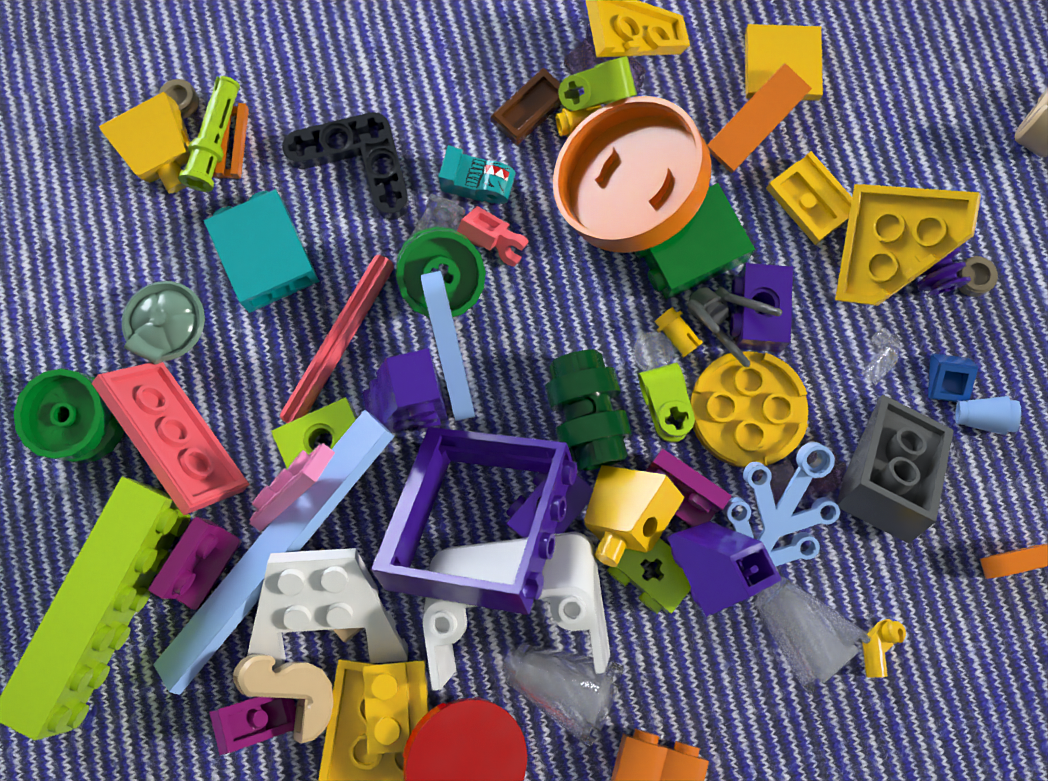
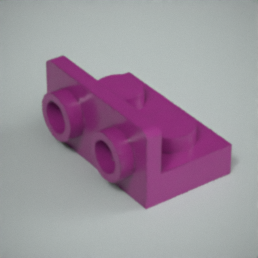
[645,448,732,527]
[148,516,242,610]

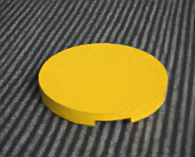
[690,351,808,468]

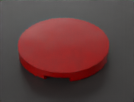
[403,697,527,781]

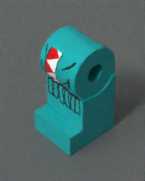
[438,145,516,204]

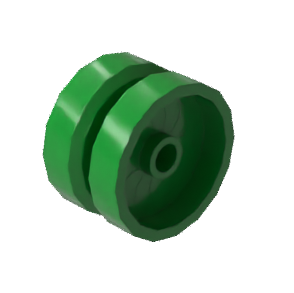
[396,226,486,318]
[14,368,124,463]

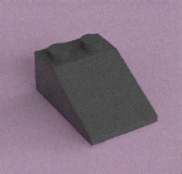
[837,394,954,544]

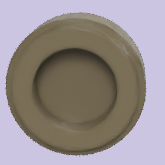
[158,79,199,119]
[956,256,998,297]

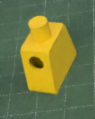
[99,92,190,194]
[584,465,684,567]

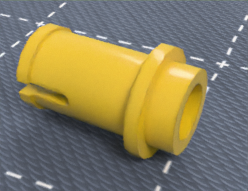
[556,104,602,138]
[654,307,703,358]

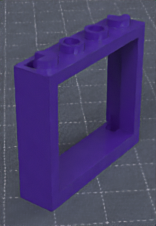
[371,427,577,615]

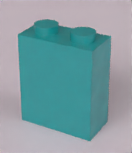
[203,189,320,313]

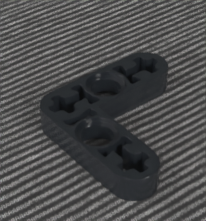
[282,112,409,220]

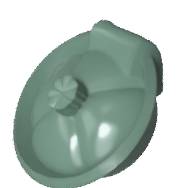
[122,281,205,365]

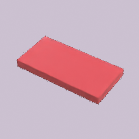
[92,362,250,516]

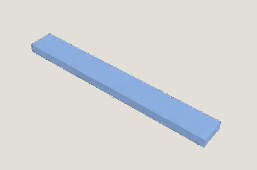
[153,410,394,695]

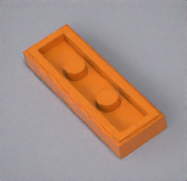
[707,63,812,174]

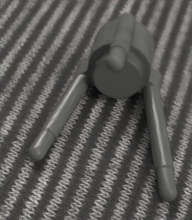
[687,287,782,367]

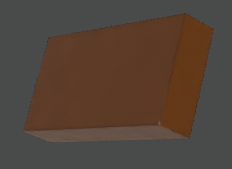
[490,67,562,146]

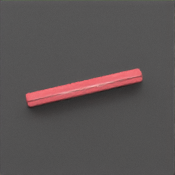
[280,254,394,423]

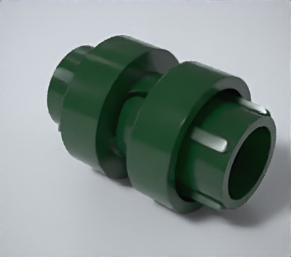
[545,349,632,472]

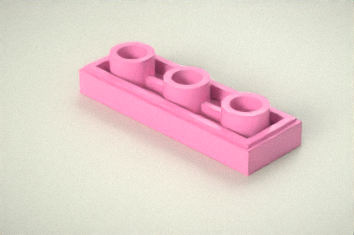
[249,443,335,532]

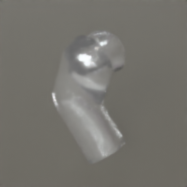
[861,327,900,386]

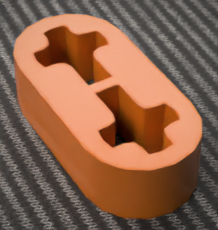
[980,543,1048,579]

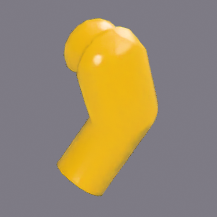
[862,619,906,678]

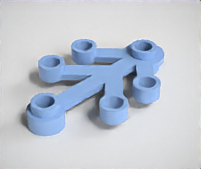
[723,442,840,567]

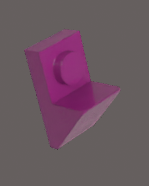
[209,697,296,755]

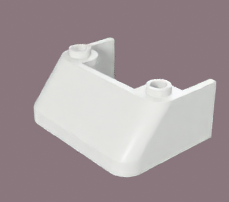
[423,532,610,691]

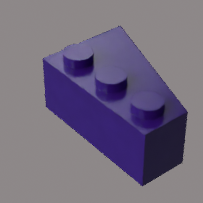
[362,348,449,433]

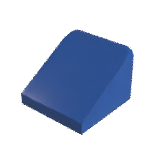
[928,353,979,402]

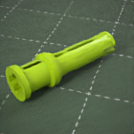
[178,76,240,192]

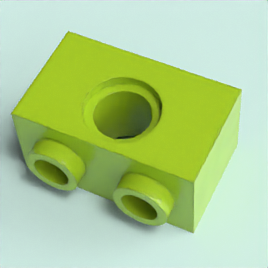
[271,397,358,469]

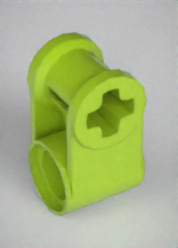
[558,56,637,110]
[638,362,695,443]

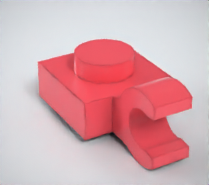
[457,206,529,267]

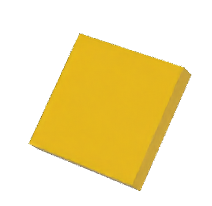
[745,24,823,101]

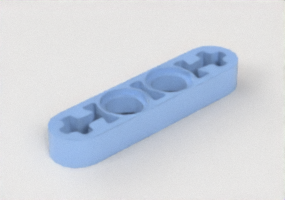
[421,271,475,421]

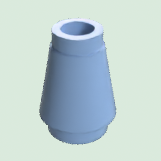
[955,396,1021,435]

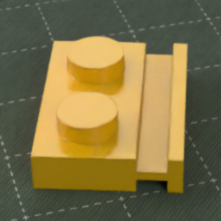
[766,151,852,245]
[363,660,429,755]

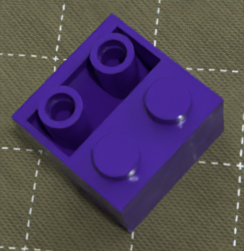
[667,521,782,617]

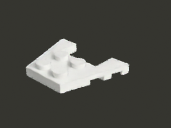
[247,548,408,670]

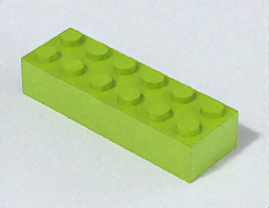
[0,476,191,741]

